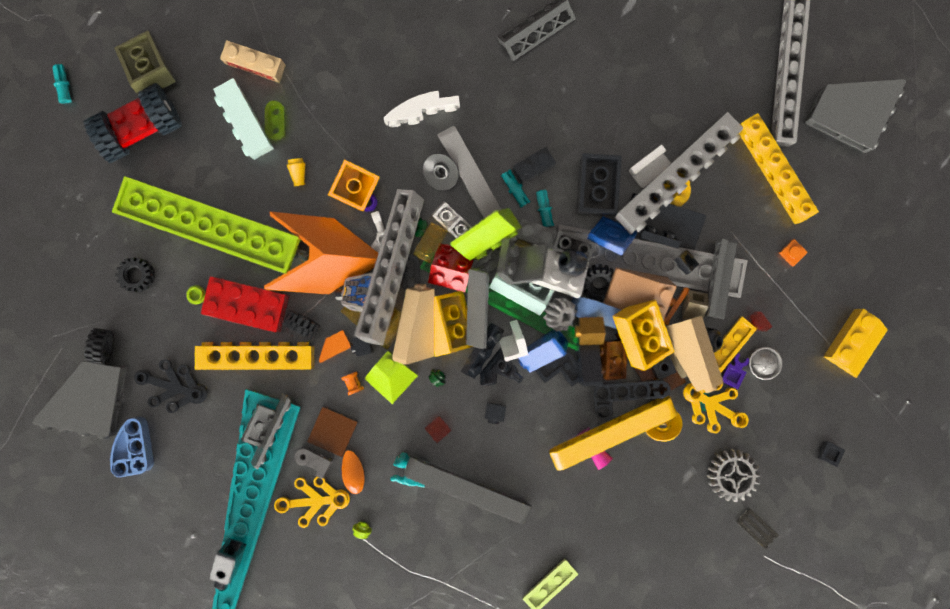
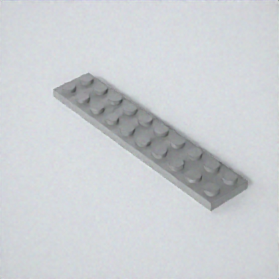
[558,225,748,298]

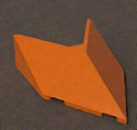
[264,211,379,294]

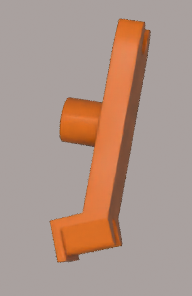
[664,288,690,325]

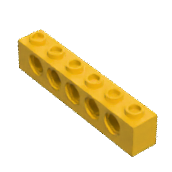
[739,113,819,224]
[195,342,314,370]

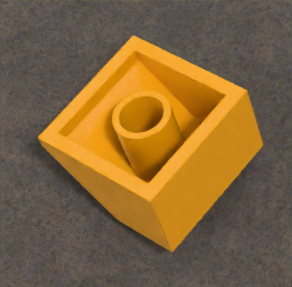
[328,159,380,212]

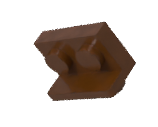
[599,340,627,380]

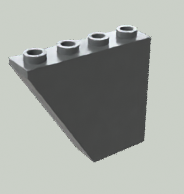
[804,79,906,153]
[32,361,128,439]

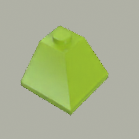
[364,350,418,404]

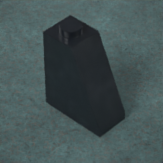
[576,337,603,386]

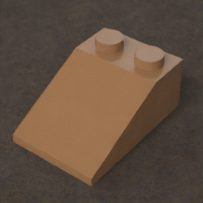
[603,267,677,321]

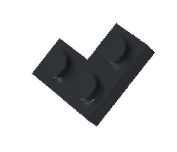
[535,350,579,387]

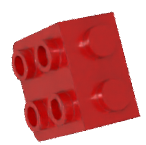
[428,244,474,292]

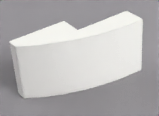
[431,201,473,239]

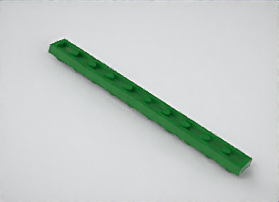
[420,251,577,351]

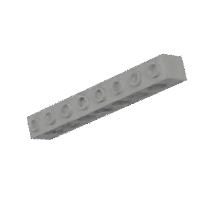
[771,0,810,147]
[615,112,744,234]
[355,189,424,345]

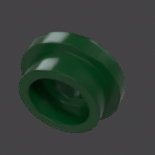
[428,369,446,387]

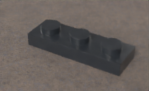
[461,322,504,379]

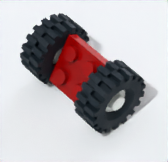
[83,83,182,163]

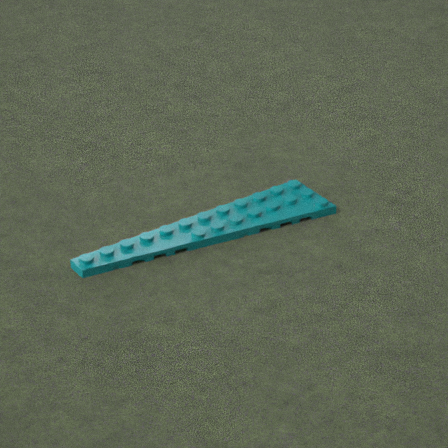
[212,389,302,609]

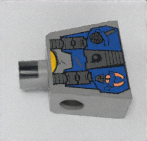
[335,273,373,312]

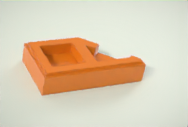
[319,330,351,363]

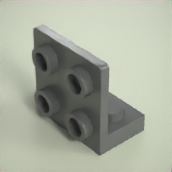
[497,238,548,285]

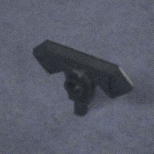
[480,347,524,386]

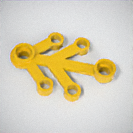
[683,383,749,434]
[274,477,350,528]

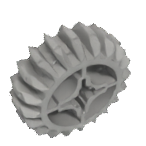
[707,449,761,502]

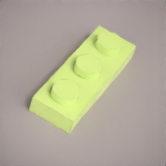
[522,558,578,609]

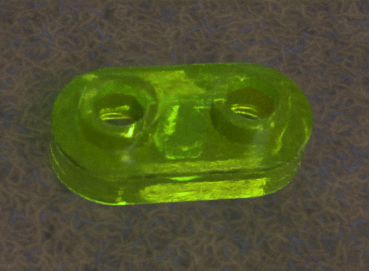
[265,101,285,140]

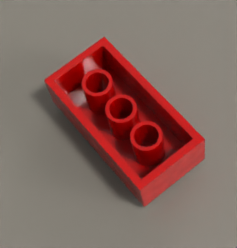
[201,276,290,333]

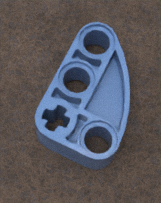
[571,297,621,329]
[110,417,154,477]

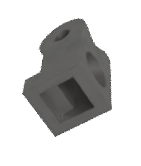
[295,447,333,479]

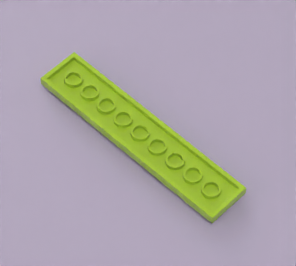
[112,176,300,274]

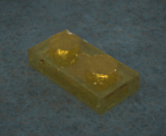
[413,222,448,263]

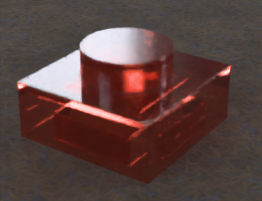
[749,311,773,331]
[425,416,452,443]

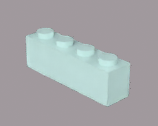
[213,78,274,160]

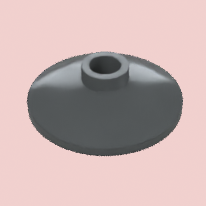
[423,153,459,191]

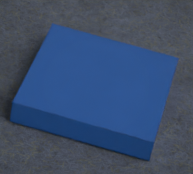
[587,216,637,255]

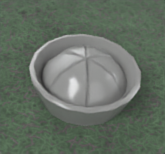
[749,347,782,380]

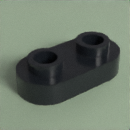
[401,254,420,291]

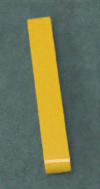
[549,396,677,470]

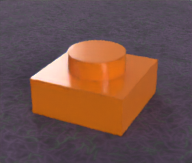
[779,239,808,266]

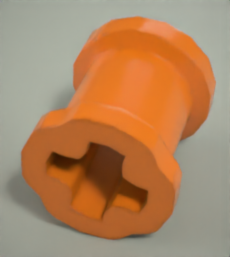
[341,371,364,396]

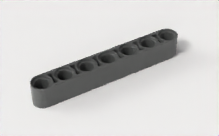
[403,456,532,524]

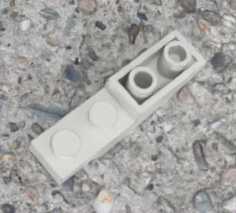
[384,91,460,127]

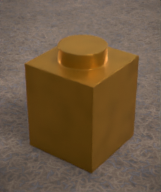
[575,317,605,345]

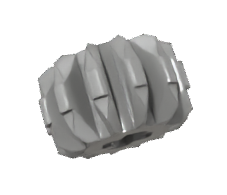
[543,298,577,331]

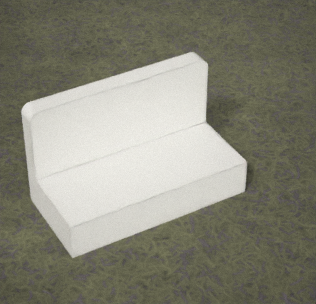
[628,145,671,188]
[499,320,528,361]

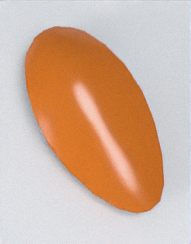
[342,450,365,494]

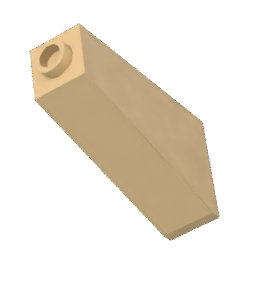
[392,284,434,364]
[666,316,723,393]

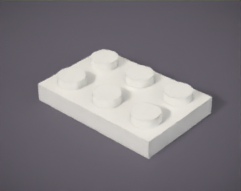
[531,244,589,299]

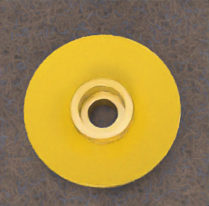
[645,411,683,441]

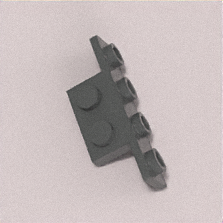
[241,393,291,469]

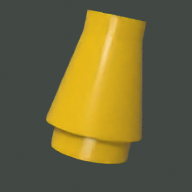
[287,158,306,186]

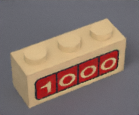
[220,40,286,83]

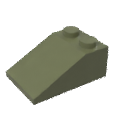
[115,31,175,95]

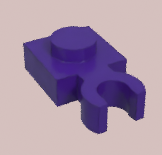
[721,353,749,389]

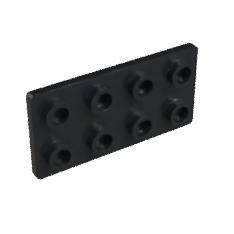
[630,193,706,250]

